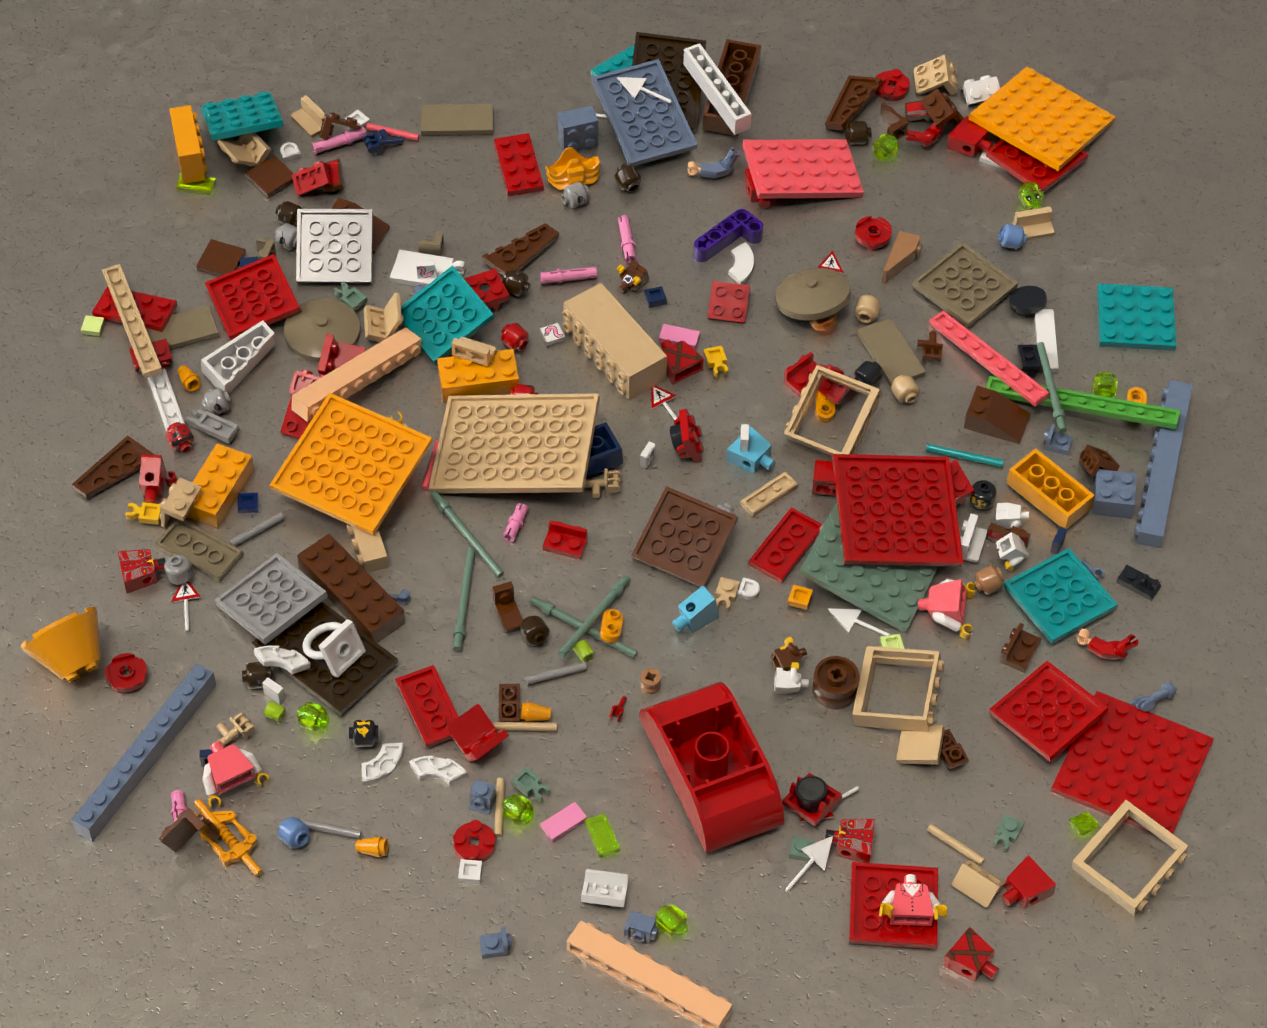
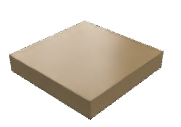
[896,725,945,764]

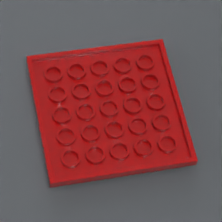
[832,454,964,566]
[1050,691,1214,834]

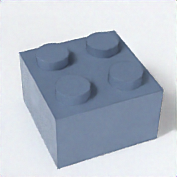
[557,105,598,151]
[1092,469,1137,519]

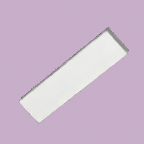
[1034,309,1059,373]
[148,368,185,432]

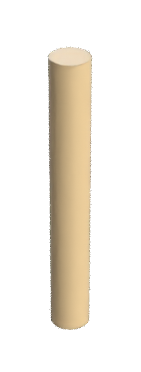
[494,722,557,731]
[494,778,505,838]
[927,823,985,865]

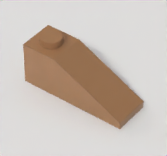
[882,230,922,283]

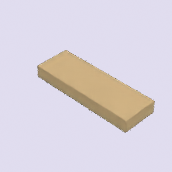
[740,472,798,518]

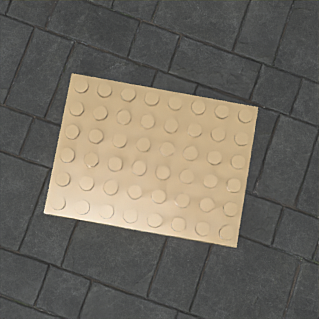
[428,393,600,493]

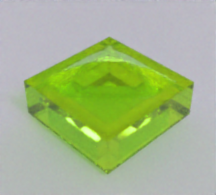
[1069,812,1099,836]

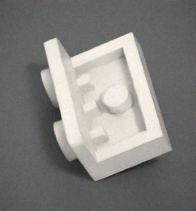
[959,75,1000,106]
[960,513,987,563]
[581,869,628,907]

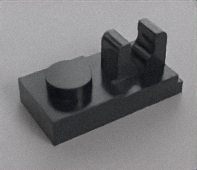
[1017,344,1042,378]
[1116,565,1162,601]

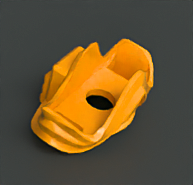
[545,147,600,190]

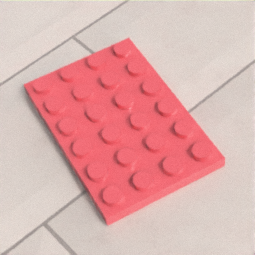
[742,139,864,199]

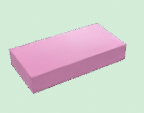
[659,324,700,350]
[540,802,587,842]

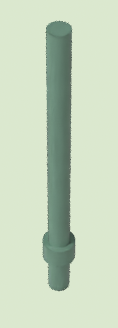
[1037,342,1067,433]
[430,491,504,578]
[453,547,475,651]
[558,575,631,658]
[530,596,638,658]

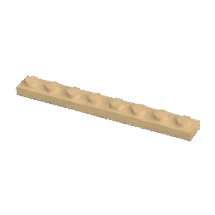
[102,264,163,379]

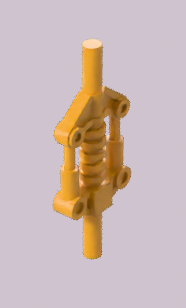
[194,799,263,877]

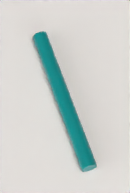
[926,443,1004,468]

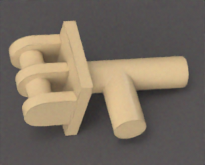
[584,468,621,498]
[216,712,256,746]

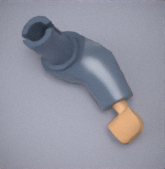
[687,147,740,179]

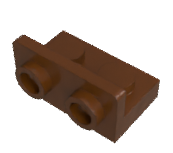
[1079,444,1120,476]
[1001,623,1041,673]

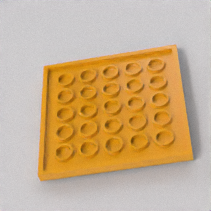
[968,67,1116,171]
[269,393,433,536]

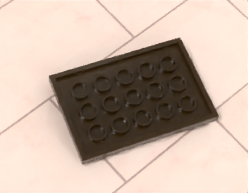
[632,32,706,133]
[251,602,398,716]

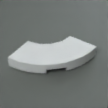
[728,242,754,284]
[254,646,310,674]
[362,743,404,785]
[409,756,467,786]

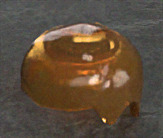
[809,313,838,332]

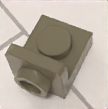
[256,238,276,260]

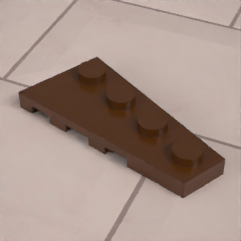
[825,75,883,130]
[482,223,559,276]
[72,435,155,499]

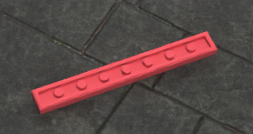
[929,311,1049,407]

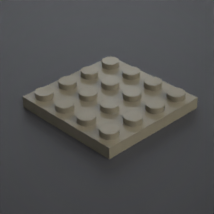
[912,242,1018,328]

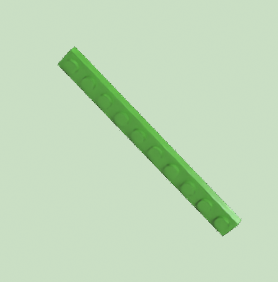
[986,376,1181,430]

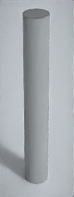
[229,512,284,547]
[525,662,587,685]
[299,818,362,839]

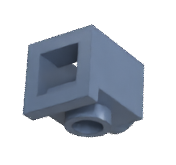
[469,780,496,815]
[624,910,659,943]

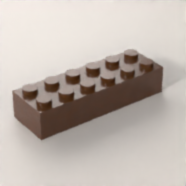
[702,39,761,136]
[297,534,405,643]

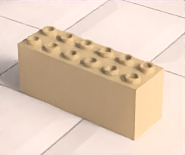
[562,283,667,400]

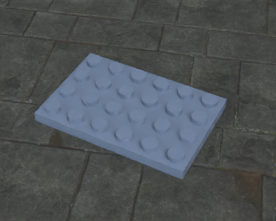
[591,59,697,166]

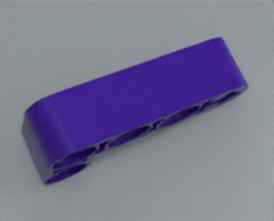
[693,209,763,262]

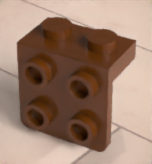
[920,88,964,128]
[159,808,220,852]

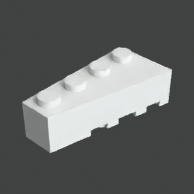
[201,320,275,394]

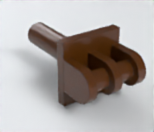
[917,331,943,362]

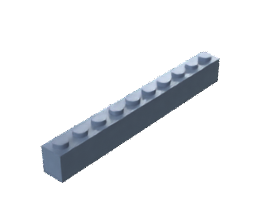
[1134,380,1193,548]
[72,663,216,842]

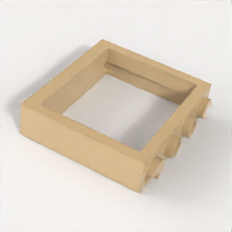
[784,365,883,457]
[852,646,944,732]
[1072,800,1189,916]

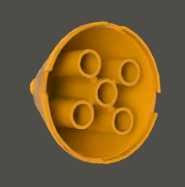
[21,607,100,683]

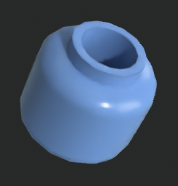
[998,224,1027,250]
[278,817,310,849]

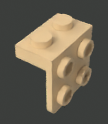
[914,55,959,95]
[217,132,271,167]
[364,292,403,342]
[159,477,201,528]

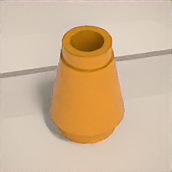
[177,365,201,392]
[520,701,551,722]
[355,836,389,858]

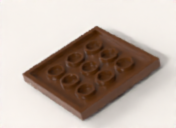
[631,486,738,587]

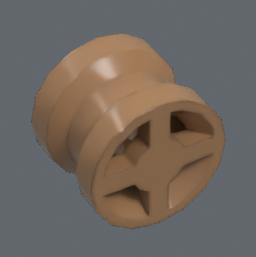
[640,668,661,694]

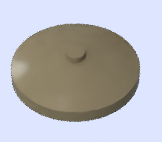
[775,268,851,320]
[284,298,361,362]

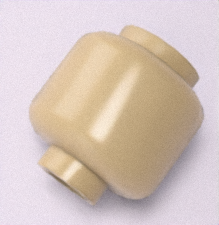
[854,295,881,323]
[891,375,920,404]

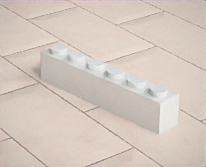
[683,43,752,135]

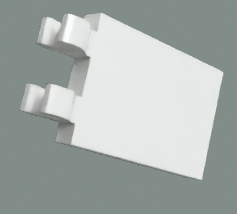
[390,250,465,286]

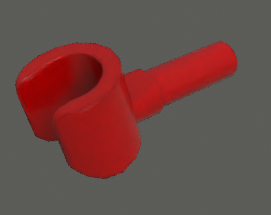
[164,471,178,487]
[609,696,627,722]

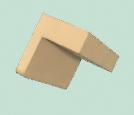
[291,95,325,137]
[1013,206,1055,240]
[451,337,496,366]
[952,860,1005,908]

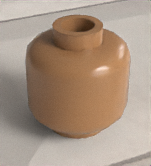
[973,565,1005,595]

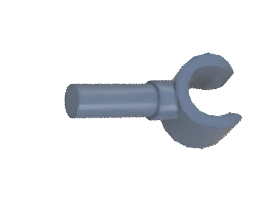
[1082,559,1105,581]
[389,589,411,605]

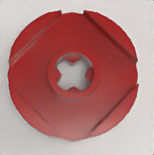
[875,69,910,101]
[854,216,892,251]
[105,653,148,693]
[453,820,496,862]

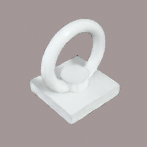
[302,619,366,678]

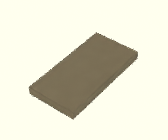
[421,104,493,135]
[146,305,219,350]
[856,317,926,387]
[154,518,244,583]

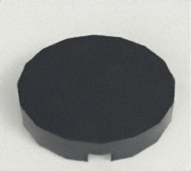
[1009,286,1047,314]

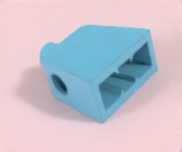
[726,426,776,473]
[672,586,719,632]

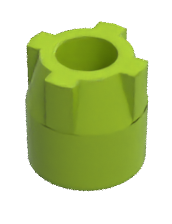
[573,640,594,662]
[264,701,286,723]

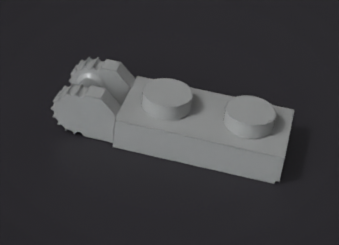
[184,407,240,444]

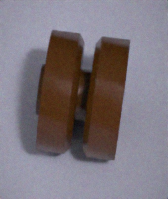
[812,656,860,710]

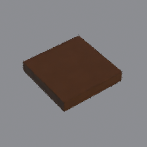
[246,155,294,198]
[196,239,246,276]

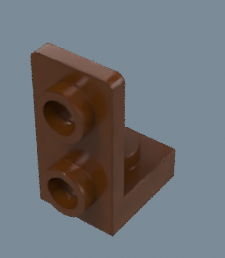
[880,102,908,144]
[319,113,361,140]
[492,581,523,632]

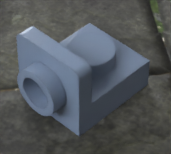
[1043,424,1073,456]
[479,927,512,959]

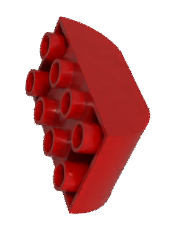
[639,682,785,853]

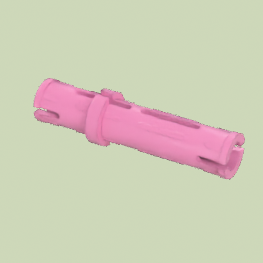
[312,127,366,154]
[618,215,637,264]
[540,266,597,284]

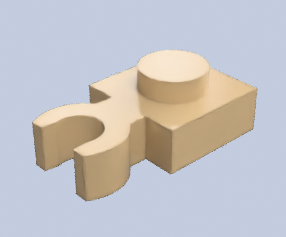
[715,577,740,613]

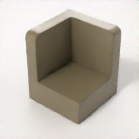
[418,231,444,256]

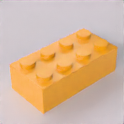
[169,105,208,184]
[437,349,519,403]
[186,443,254,529]
[1006,448,1095,529]

